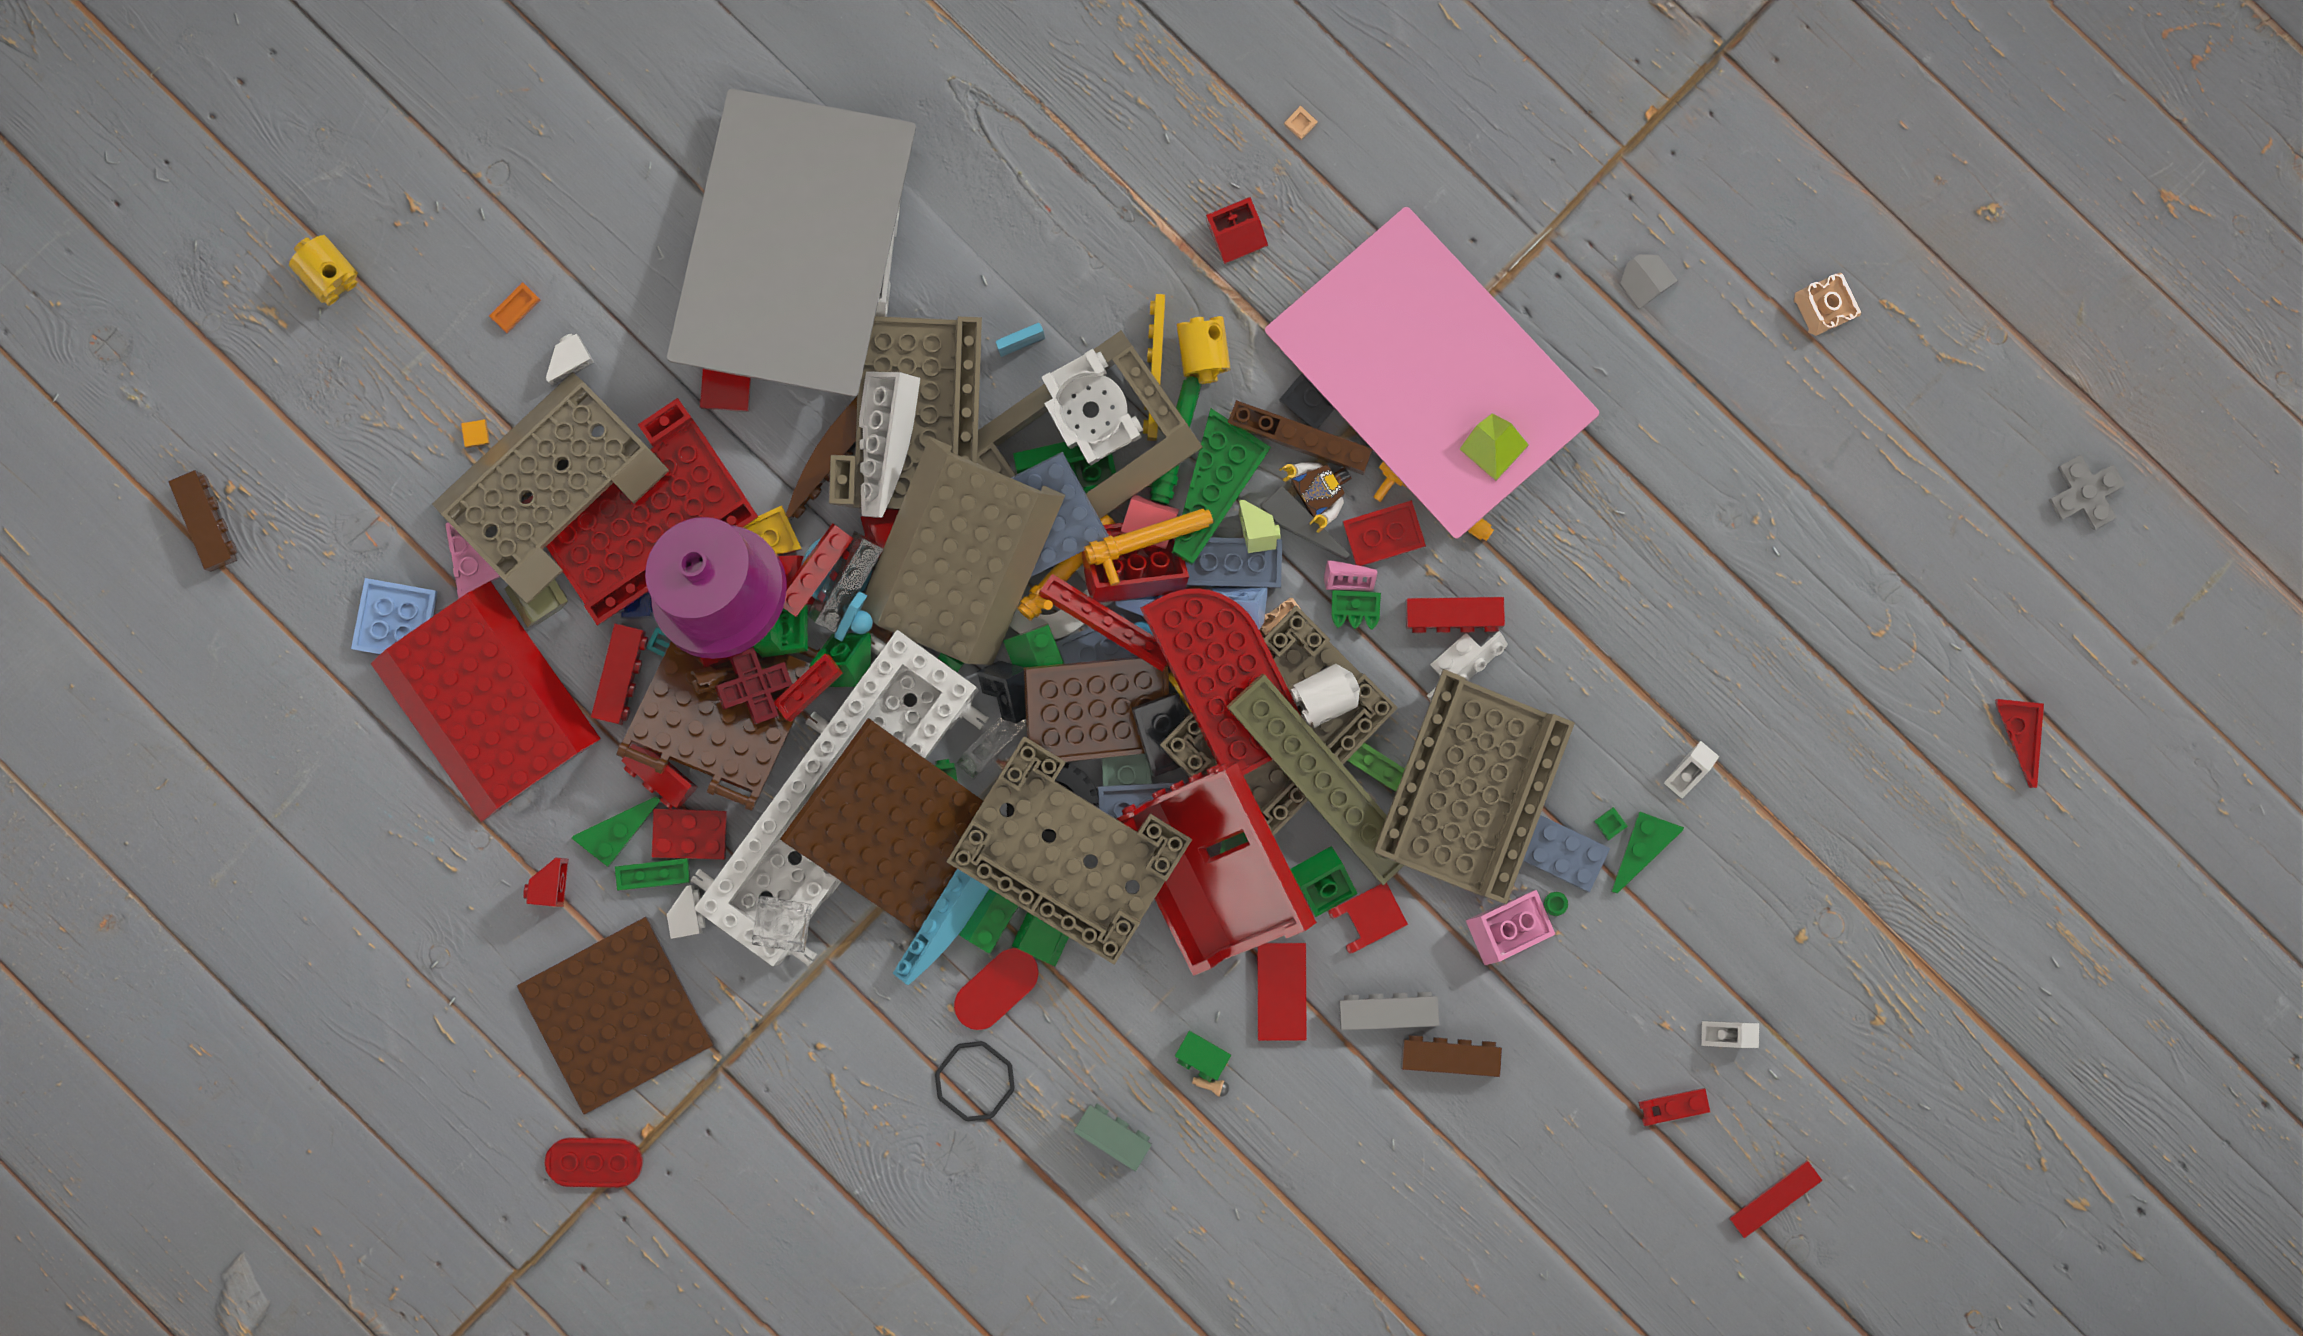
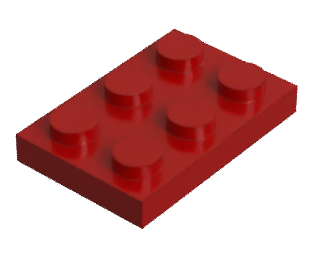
[1342,500,1426,566]
[652,809,727,860]

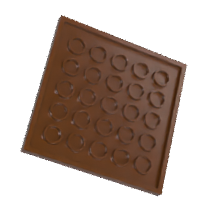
[516,917,714,1115]

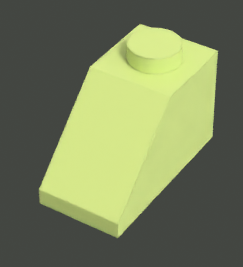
[1239,500,1281,553]

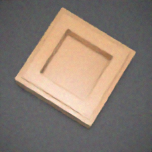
[1284,106,1318,140]

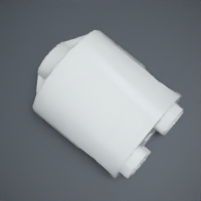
[1290,664,1360,728]

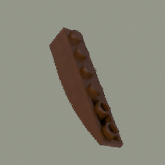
[786,395,858,521]
[1228,400,1372,475]

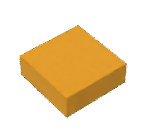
[461,419,490,448]

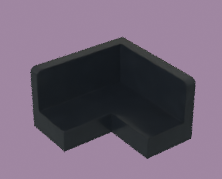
[977,661,1026,724]

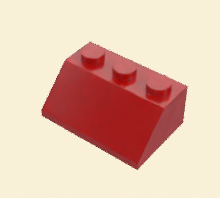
[621,744,698,809]

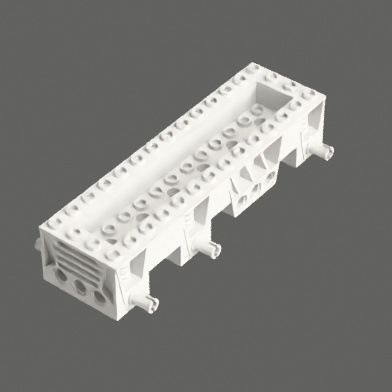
[691,630,989,967]

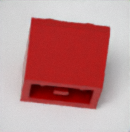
[1206,197,1268,264]

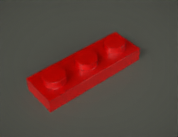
[774,654,843,722]

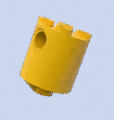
[289,235,358,306]
[1176,316,1231,384]

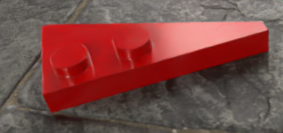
[1995,699,2044,788]

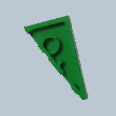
[571,796,661,867]
[1611,812,1684,894]

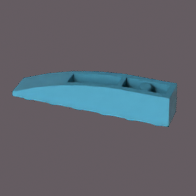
[893,869,990,985]

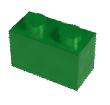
[1175,1030,1231,1082]

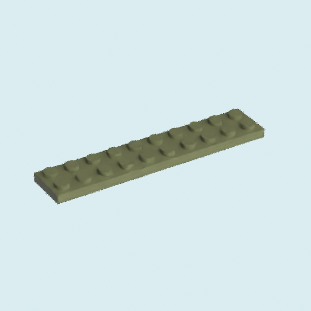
[1226,674,1404,885]

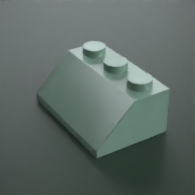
[1073,1103,1152,1172]

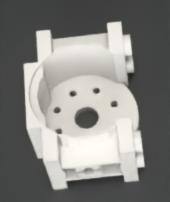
[1042,349,1143,465]

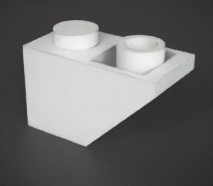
[667,885,705,939]

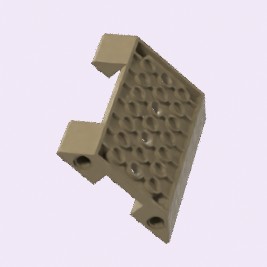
[432,372,669,604]
[1160,605,1398,836]
[947,736,1192,965]

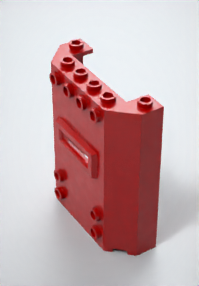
[1116,763,1317,976]

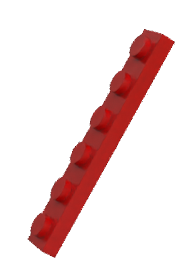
[1038,574,1168,672]

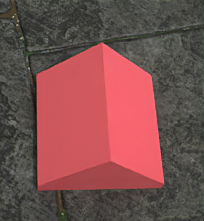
[1120,495,1180,549]

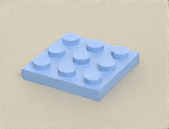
[351,578,438,654]

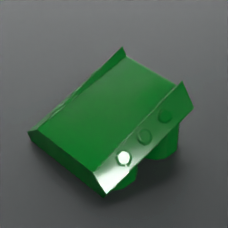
[1012,912,1069,967]

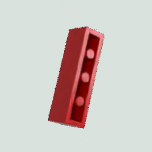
[1406,597,1505,633]
[591,623,648,725]

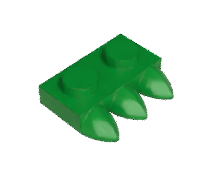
[1331,590,1381,630]

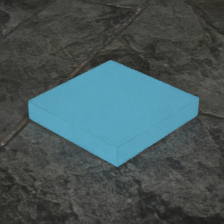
[996,323,1045,357]

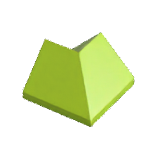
[1460,413,1529,481]

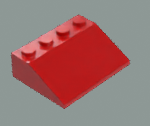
[1082,523,1189,603]

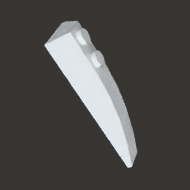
[859,372,920,518]

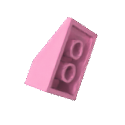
[1466,890,1555,965]

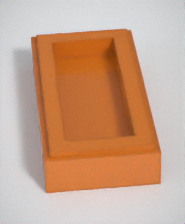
[489,282,541,333]

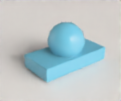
[835,592,873,641]

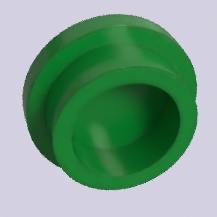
[1544,892,1568,916]

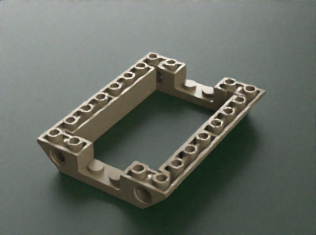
[977,330,1203,519]

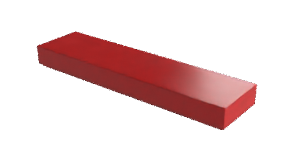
[1729,1160,1823,1238]

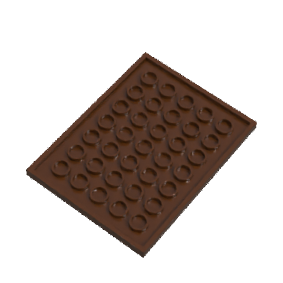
[780,718,1003,933]

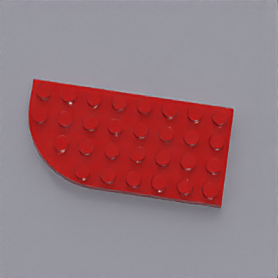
[1140,589,1302,775]

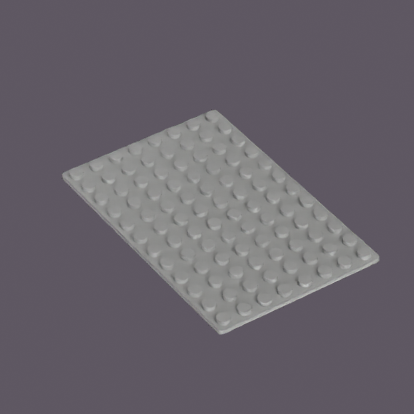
[667,89,916,397]

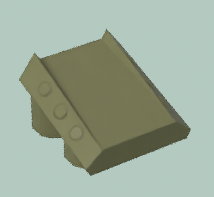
[504,579,568,628]

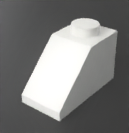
[546,334,594,386]
[1664,741,1719,799]
[1701,1021,1759,1048]

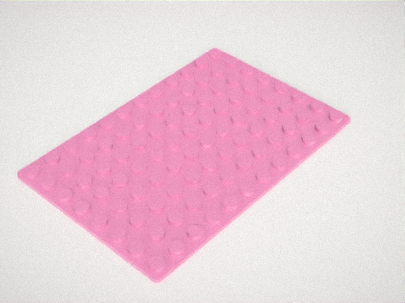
[1265,207,1599,539]

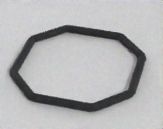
[935,1041,1015,1122]

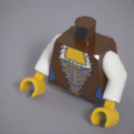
[1279,462,1352,533]

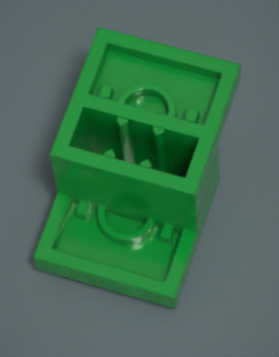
[752,604,808,658]

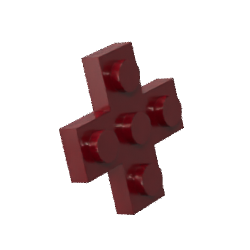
[715,647,792,725]

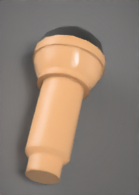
[1192,1077,1229,1097]

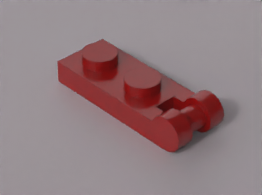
[1638,1088,1710,1126]

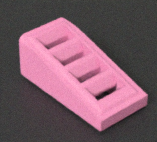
[1324,561,1378,591]

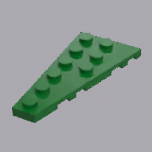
[1172,408,1271,565]

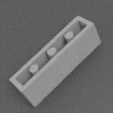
[1339,992,1439,1030]

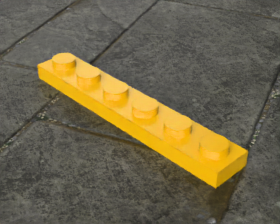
[1143,294,1165,441]

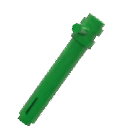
[1147,376,1202,505]

